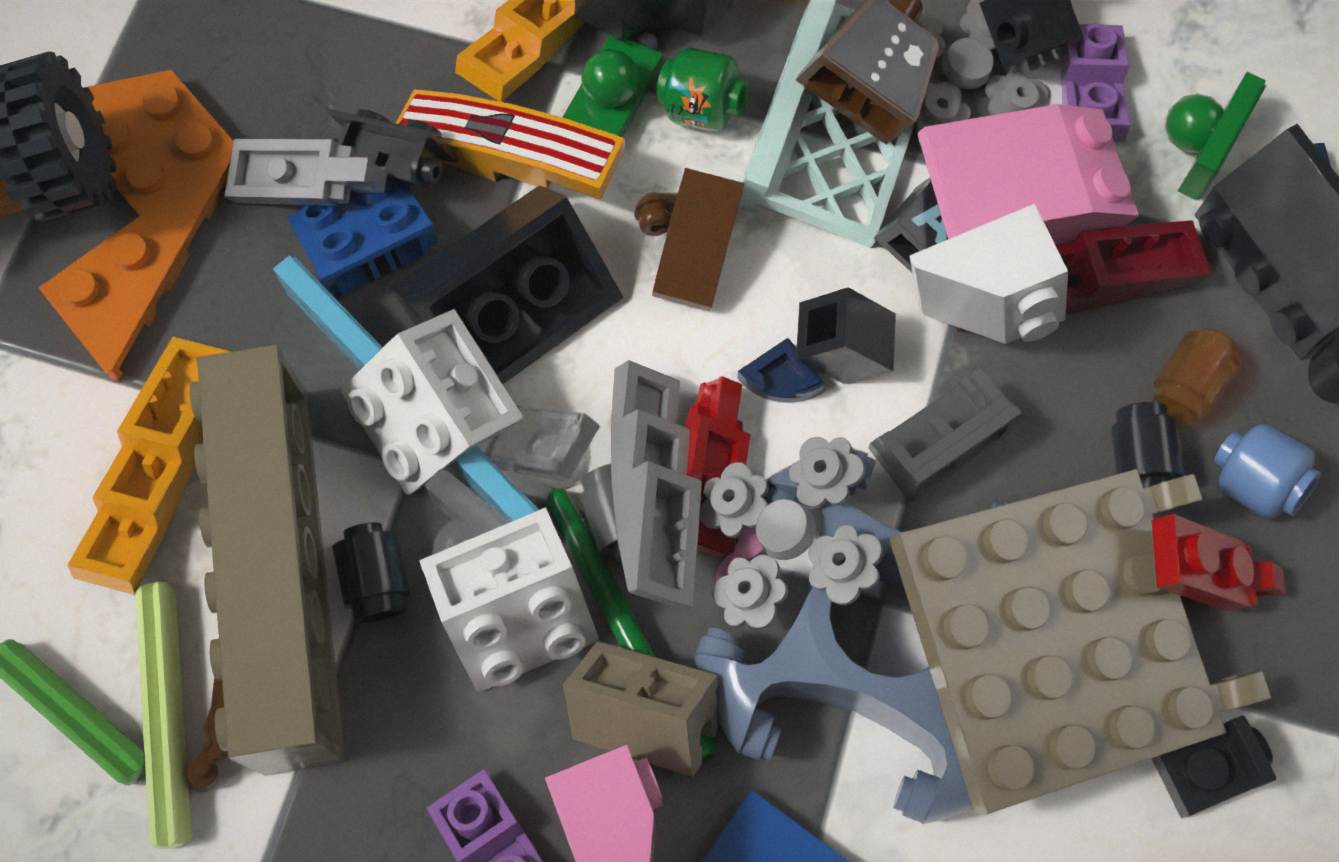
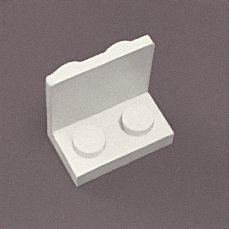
[341,309,524,495]
[419,507,599,692]

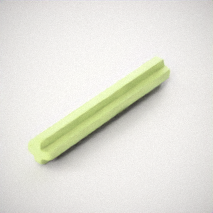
[135,582,192,849]

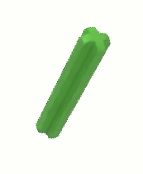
[0,639,145,786]

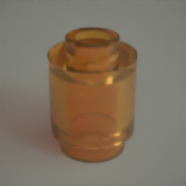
[1152,329,1242,425]

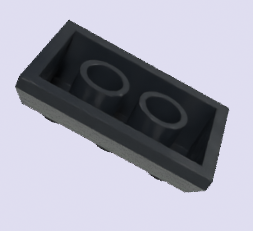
[1194,124,1339,360]
[390,185,624,384]

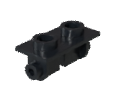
[329,109,459,188]

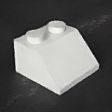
[909,203,1068,344]

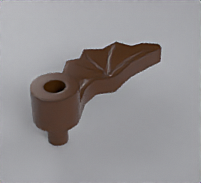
[187,678,228,792]

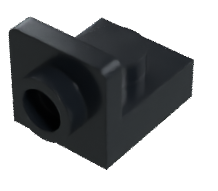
[1151,715,1276,818]

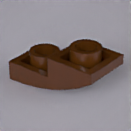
[652,168,744,311]

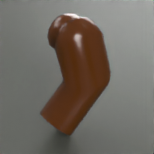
[634,192,678,236]

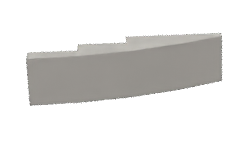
[611,360,702,610]

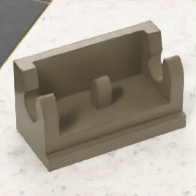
[563,641,719,777]

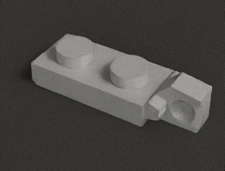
[224,139,388,206]

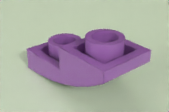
[1061,24,1130,142]
[426,769,544,862]

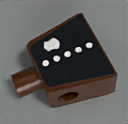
[796,0,939,145]

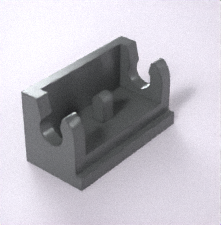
[868,369,1022,502]

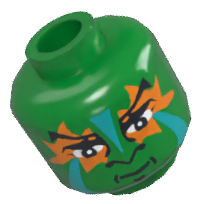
[657,48,748,132]

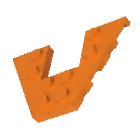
[38,70,234,383]

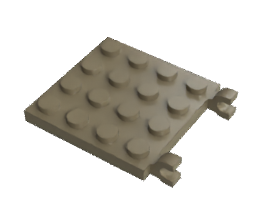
[889,469,1271,814]

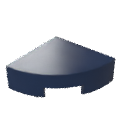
[737,338,826,403]

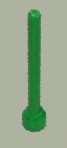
[546,489,720,777]

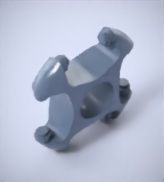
[694,448,1010,824]

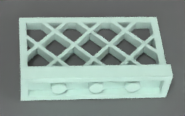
[739,0,936,248]

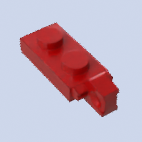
[684,376,751,559]
[1151,514,1286,611]

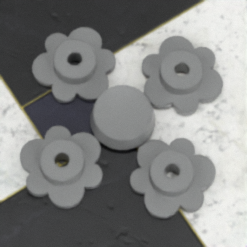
[915,0,1048,132]
[699,437,883,629]

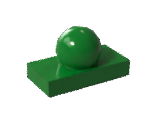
[562,35,663,137]
[1165,71,1266,200]

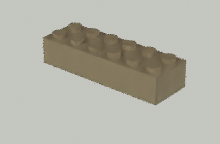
[190,344,345,776]

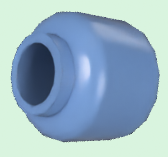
[1214,424,1321,519]

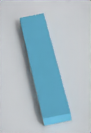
[273,255,539,524]

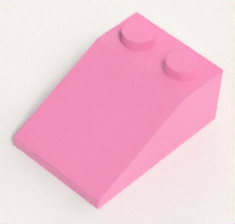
[917,104,1139,245]
[545,745,663,862]

